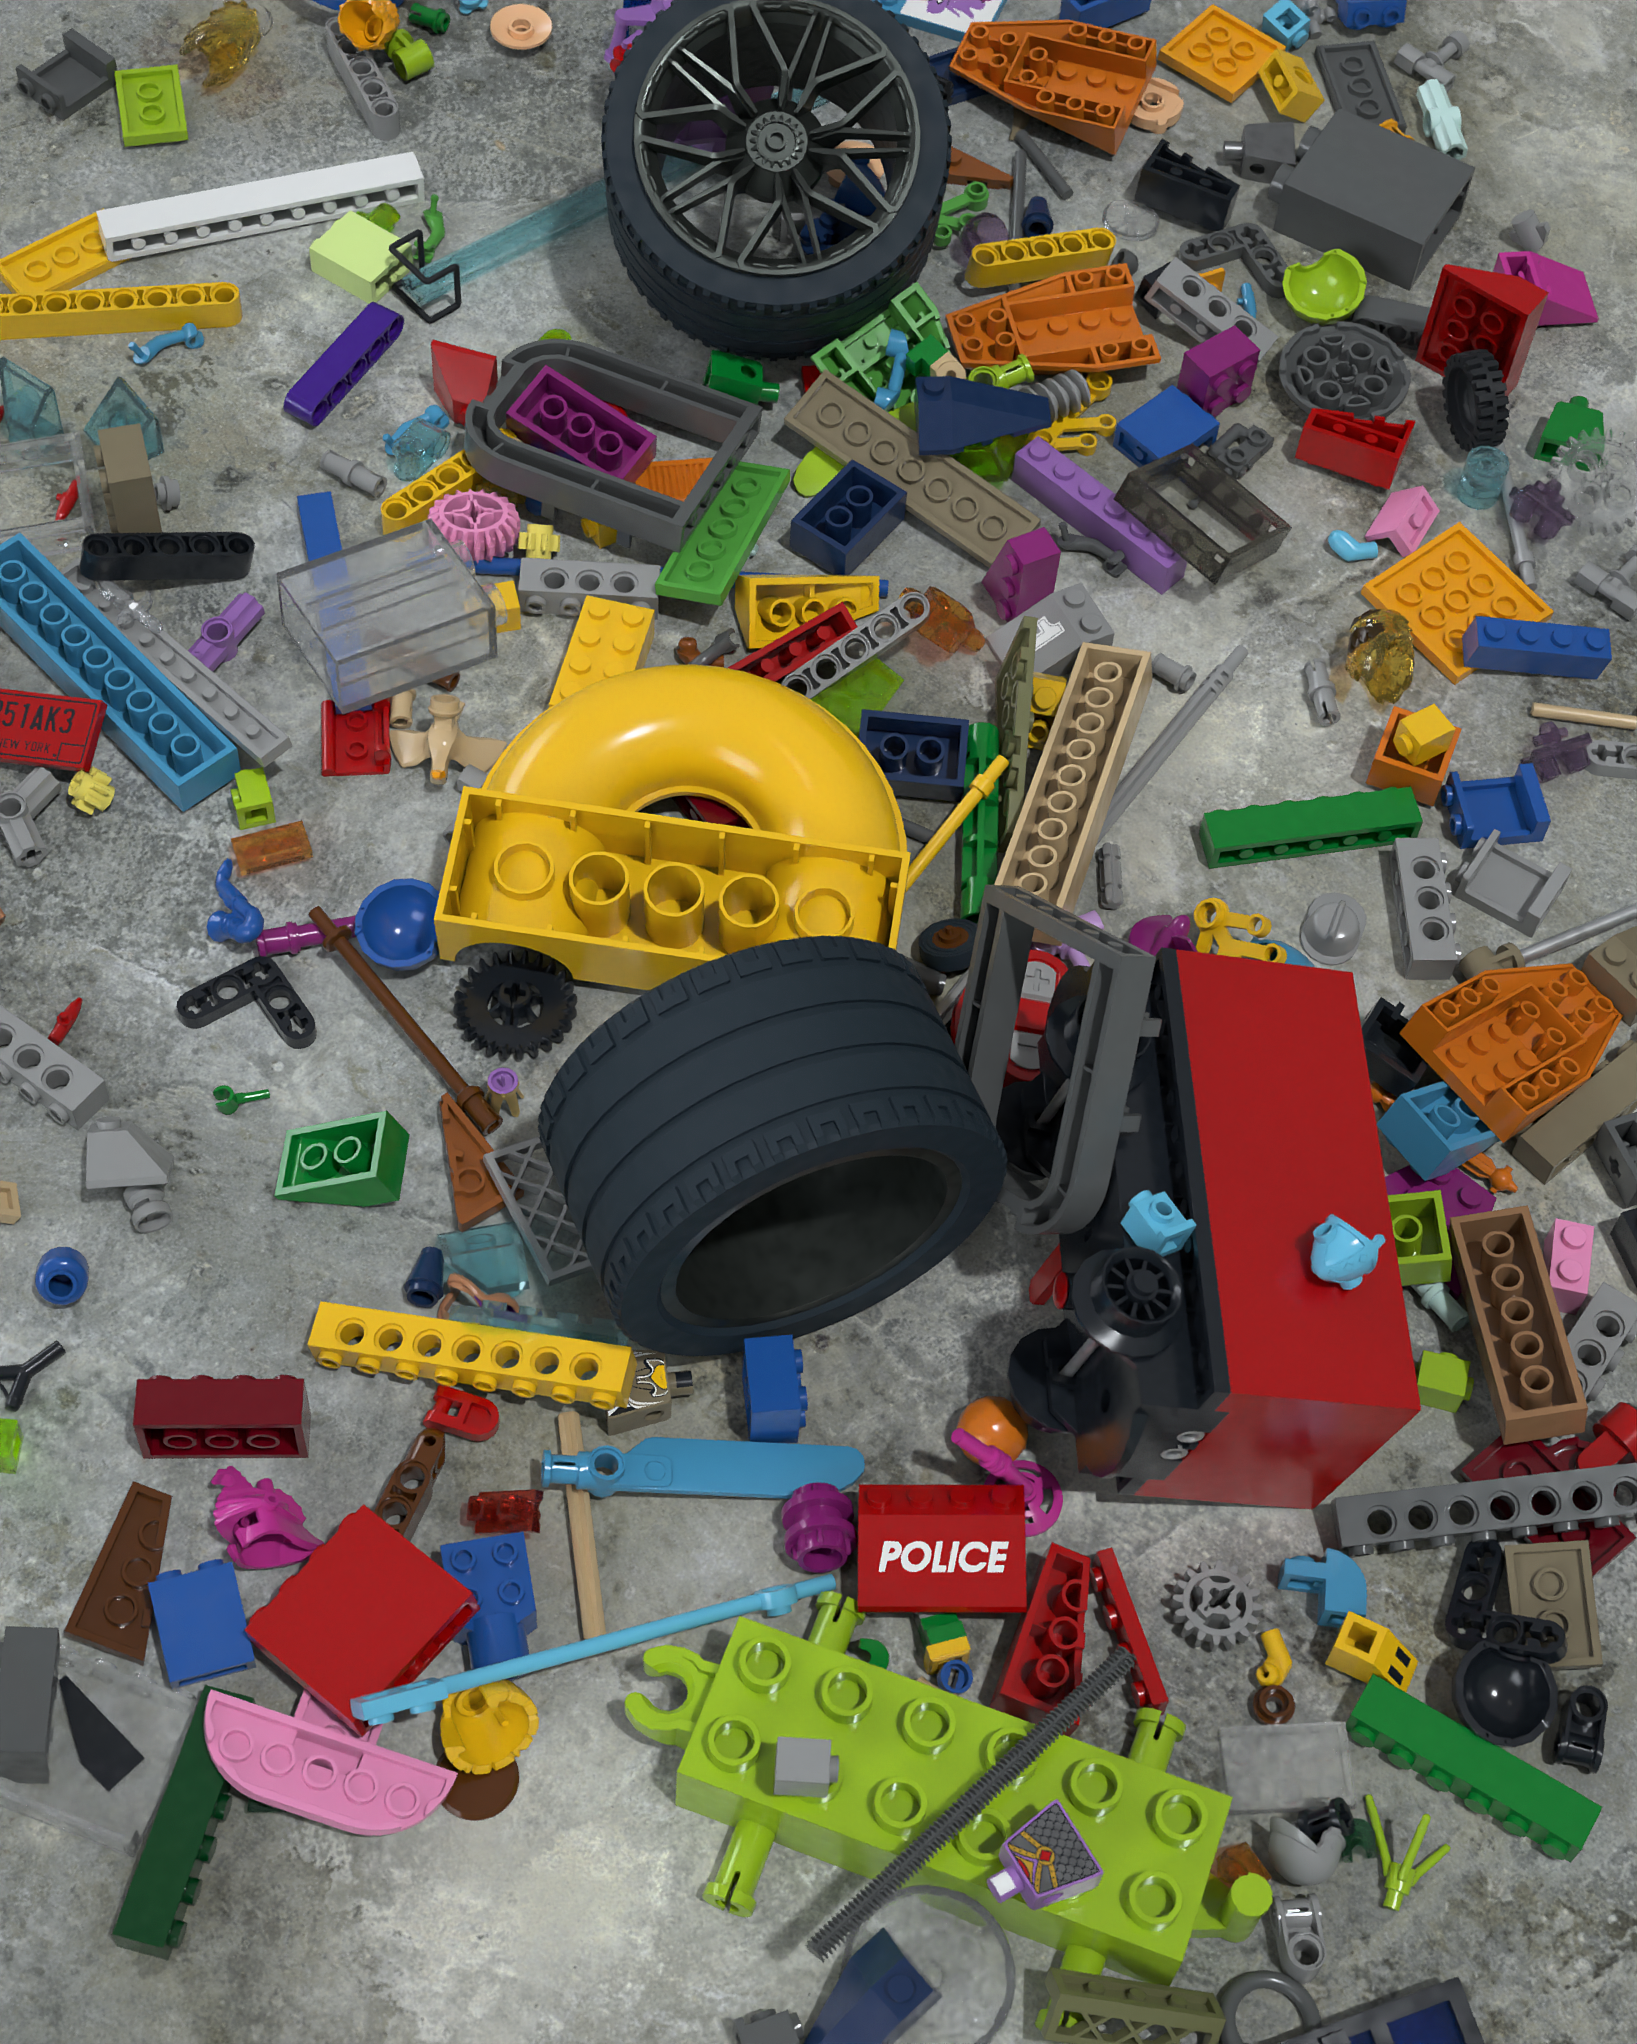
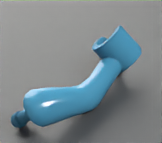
[128,323,204,365]
[383,405,449,456]

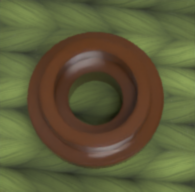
[1252,1685,1295,1727]

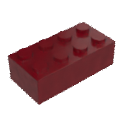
[133,1375,311,1459]

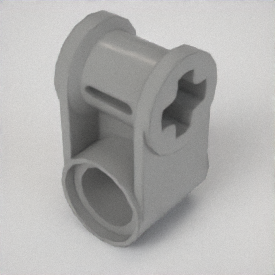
[1269,1893,1327,1984]

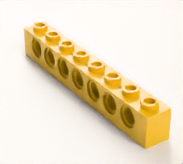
[307,1301,637,1410]

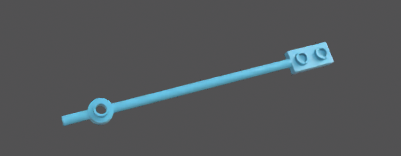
[350,1574,836,1725]

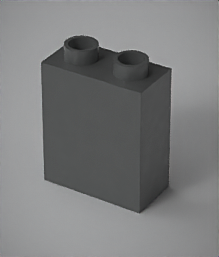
[1268,108,1476,291]

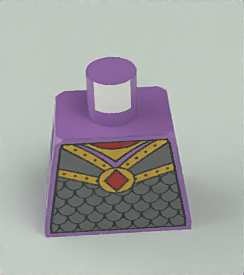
[987,1799,1104,1910]

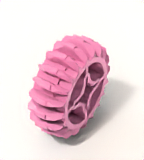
[427,489,520,564]

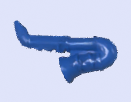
[207,858,264,944]

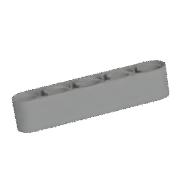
[325,16,400,141]
[782,592,930,701]

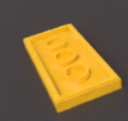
[0,208,131,293]

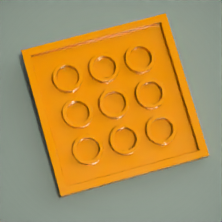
[1361,522,1554,685]

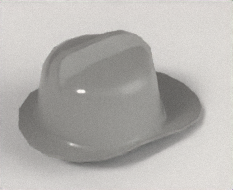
[1301,892,1366,965]

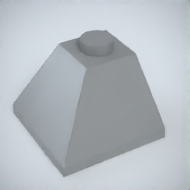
[86,1116,174,1189]

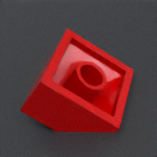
[431,340,498,426]

